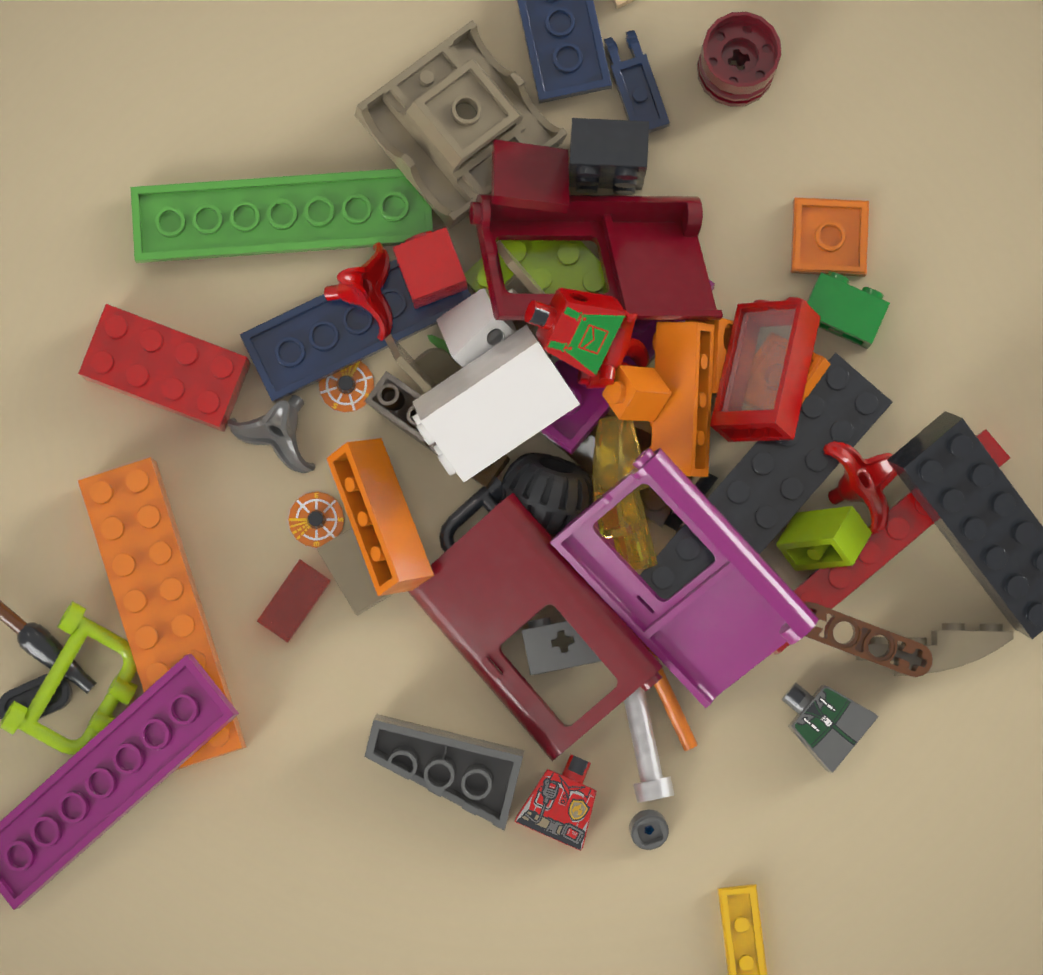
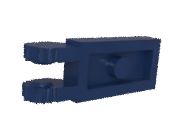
[604,30,670,133]

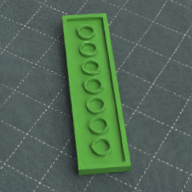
[130,169,433,263]

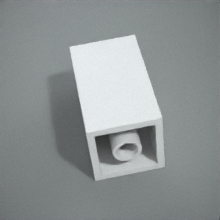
[412,325,580,483]

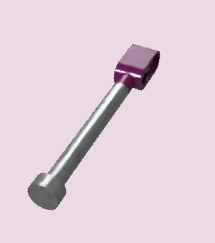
[595,507,674,803]

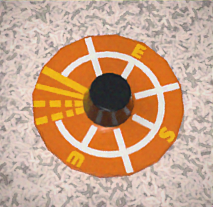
[319,361,374,412]
[288,492,345,548]

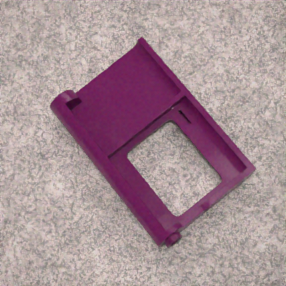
[550,448,818,708]

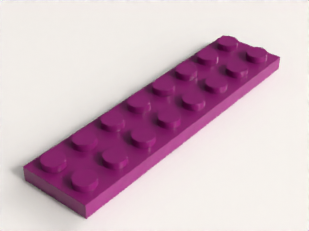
[0,654,239,910]

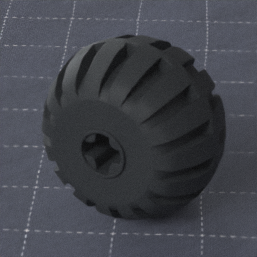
[501,453,594,534]

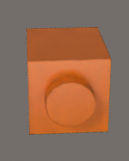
[602,365,672,422]

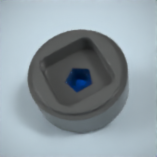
[629,809,669,850]

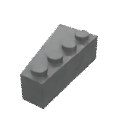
[364,714,524,831]

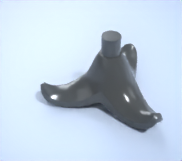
[228,395,315,473]

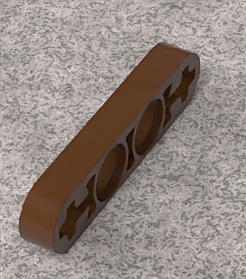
[803,601,933,677]

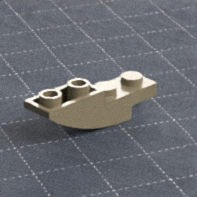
[856,623,1014,676]

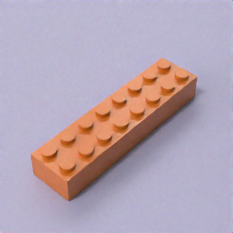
[78,457,246,771]

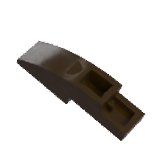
[364,371,511,489]

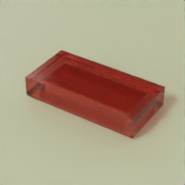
[257,559,331,643]

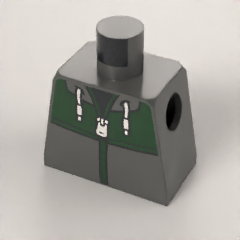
[781,682,878,773]

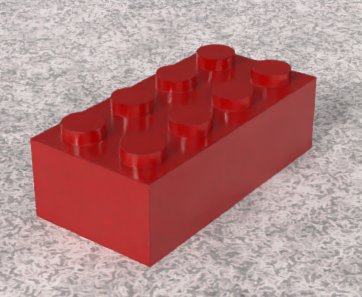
[78,304,251,432]

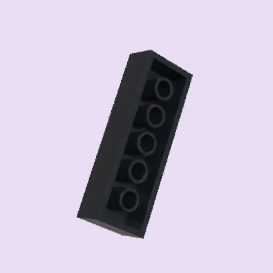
[887,411,1043,640]

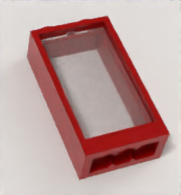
[710,297,821,442]

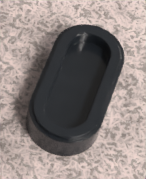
[0,674,72,720]

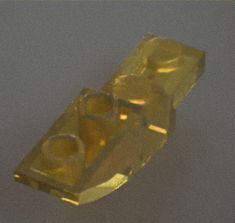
[593,415,658,570]

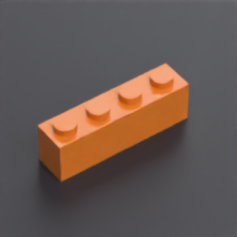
[649,322,715,477]
[326,438,434,596]

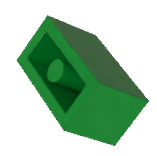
[807,271,890,349]

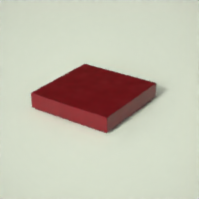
[492,139,569,214]

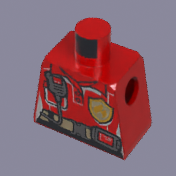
[514,754,597,851]

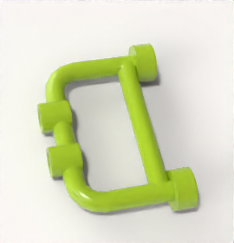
[0,601,138,755]

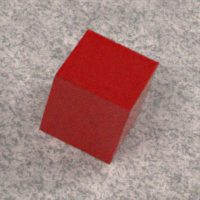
[393,227,467,309]

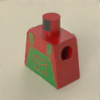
[525,288,626,378]

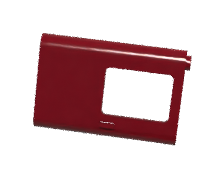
[469,194,723,320]
[407,493,663,761]

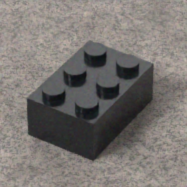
[569,118,649,195]

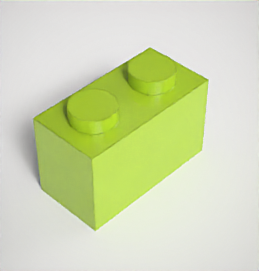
[776,506,872,571]

